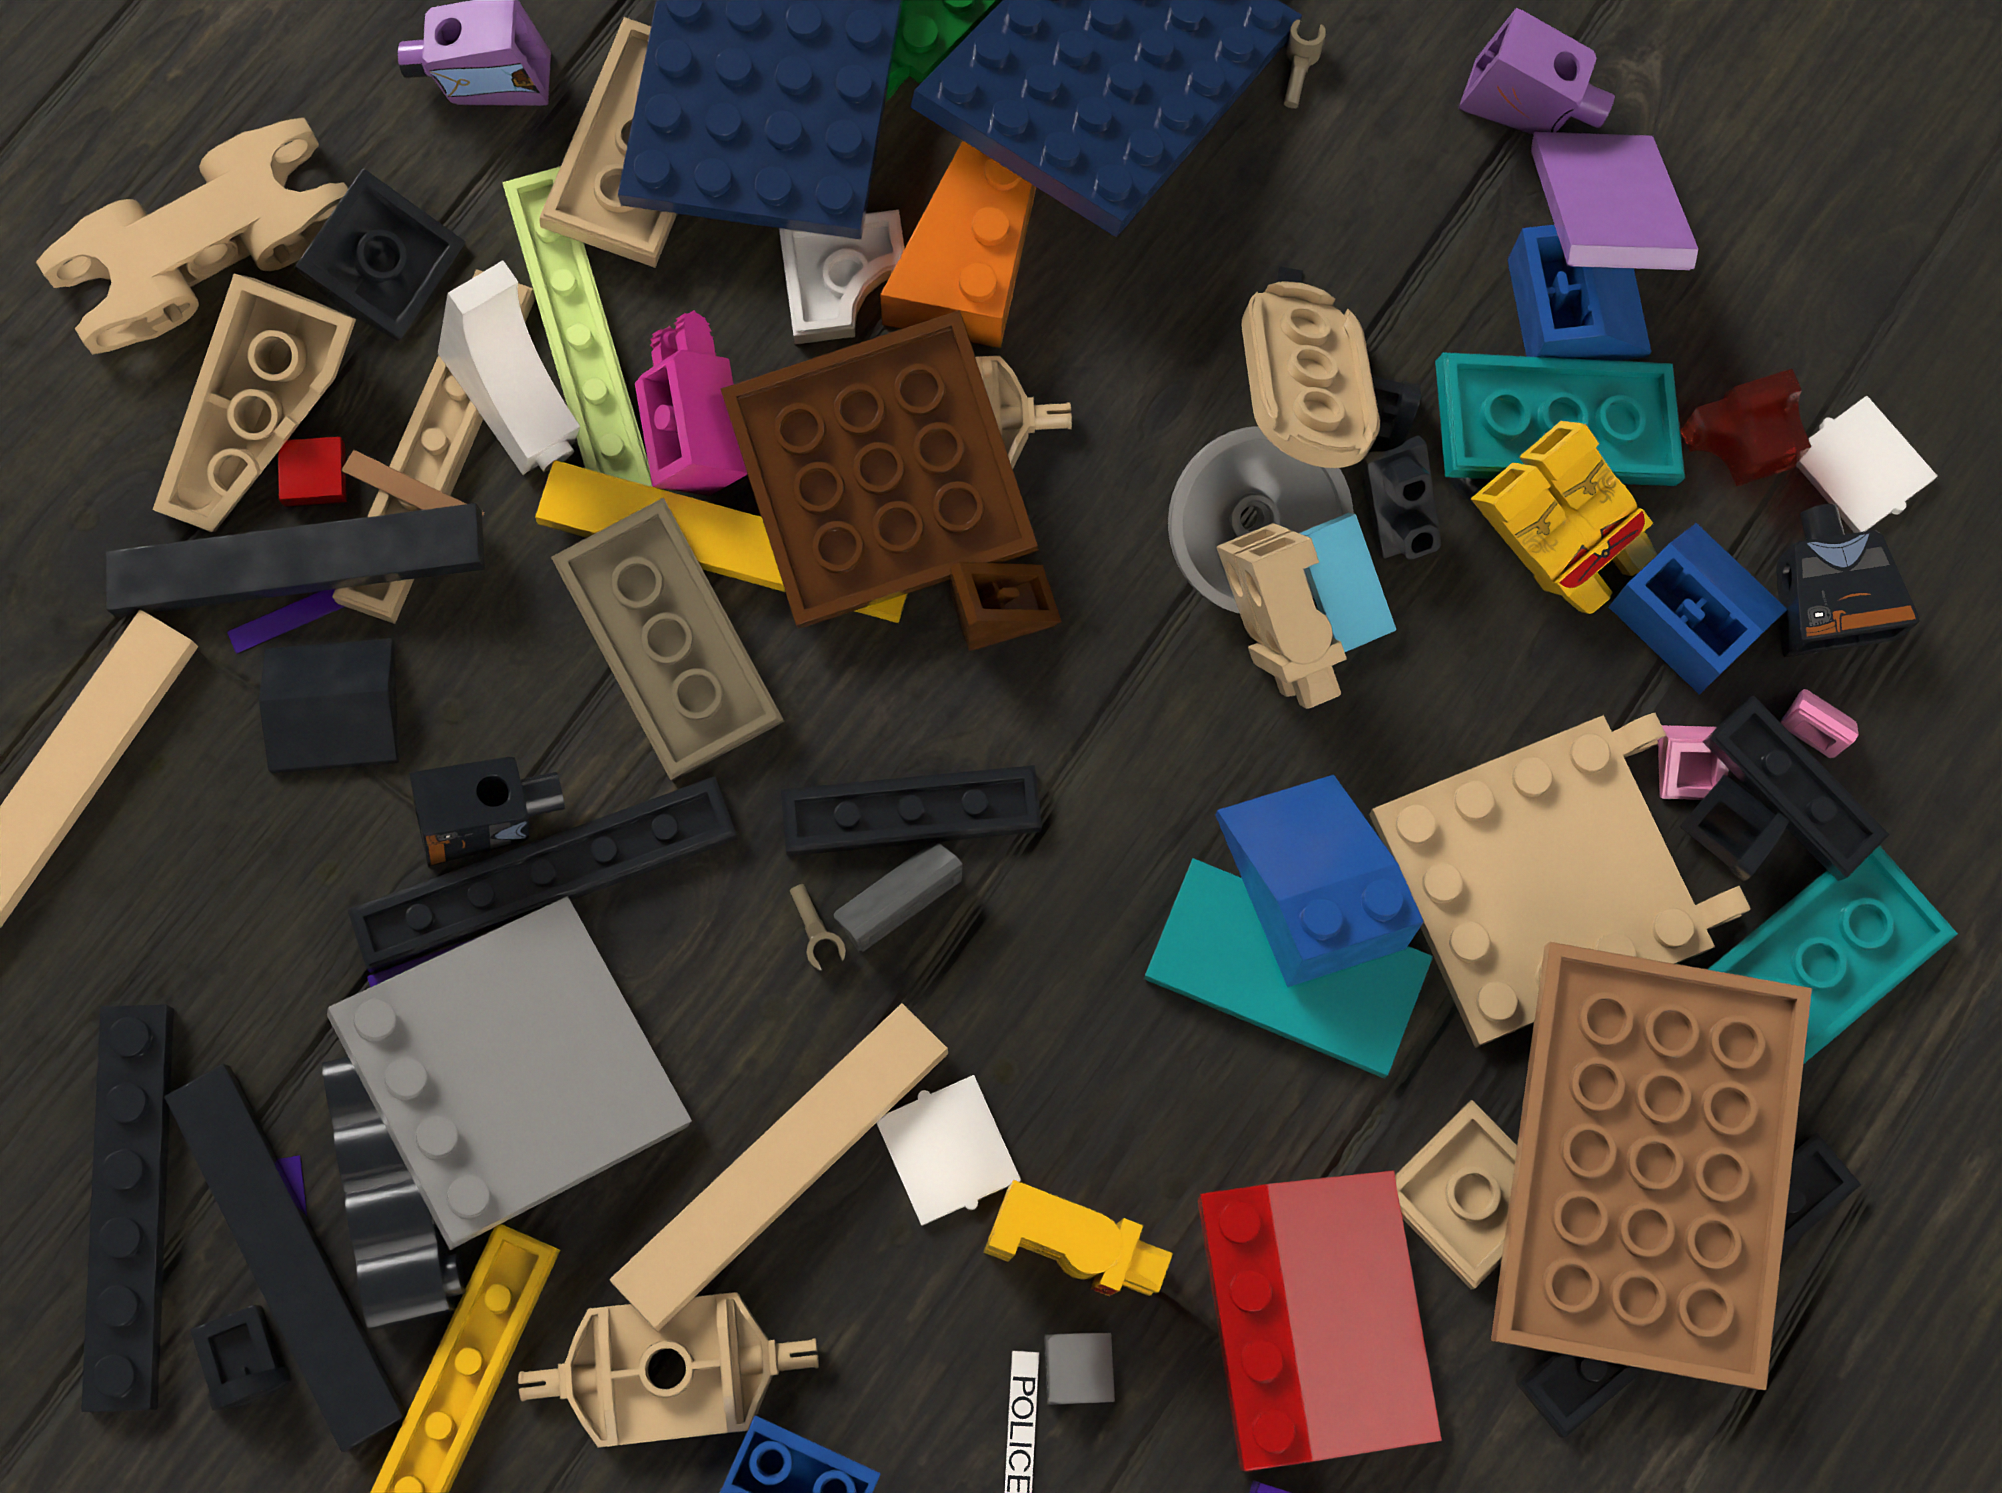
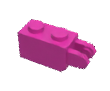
[635,310,748,496]

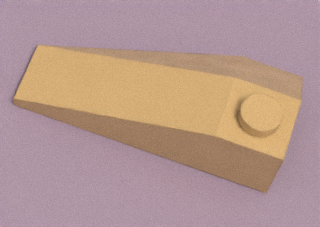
[153,274,356,532]

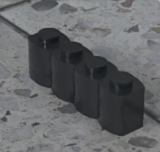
[323,1057,466,1330]

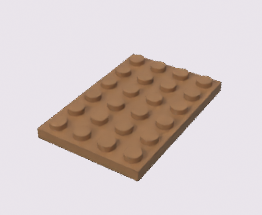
[1491,942,1812,1390]

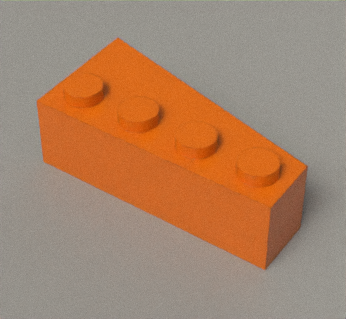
[880,140,1036,348]

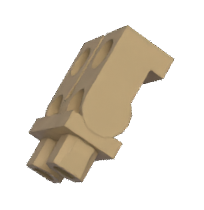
[1216,523,1347,709]

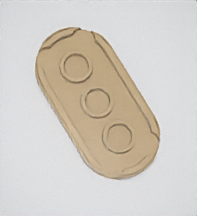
[1242,282,1380,468]

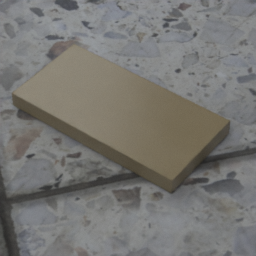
[551,498,784,782]

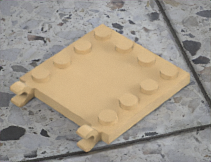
[1369,712,1751,1048]

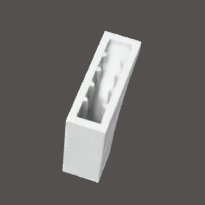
[438,261,580,475]

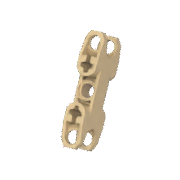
[36,118,348,354]

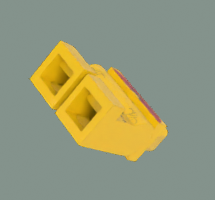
[1471,421,1657,614]
[984,1180,1173,1296]

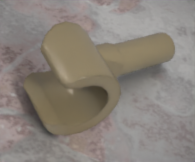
[1283,19,1326,108]
[790,884,846,971]

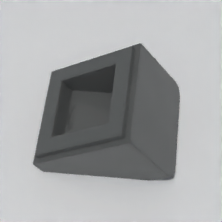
[1044,1333,1115,1405]

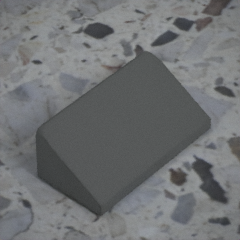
[834,842,962,952]

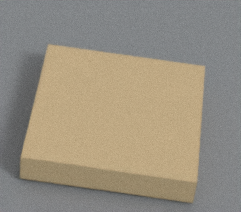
[1395,1100,1517,1290]

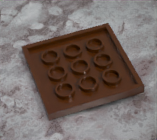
[721,310,1038,629]

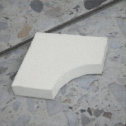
[779,210,904,344]

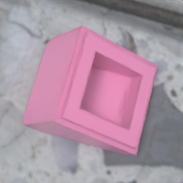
[1780,689,1858,758]
[1658,725,1729,800]

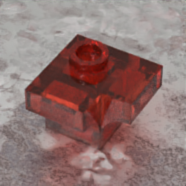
[1681,369,1812,486]

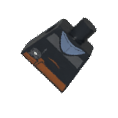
[1776,504,1920,658]
[409,757,565,866]

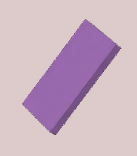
[1531,132,1698,270]

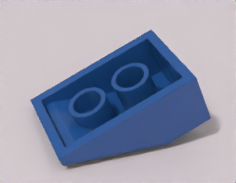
[1215,775,1424,987]

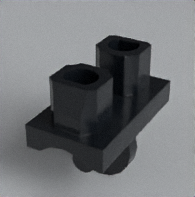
[1361,435,1441,560]

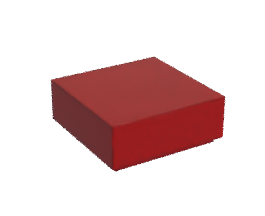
[278,436,346,507]

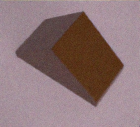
[950,562,1062,652]

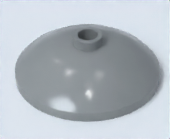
[1168,426,1353,613]

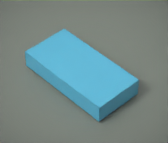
[1300,512,1396,652]

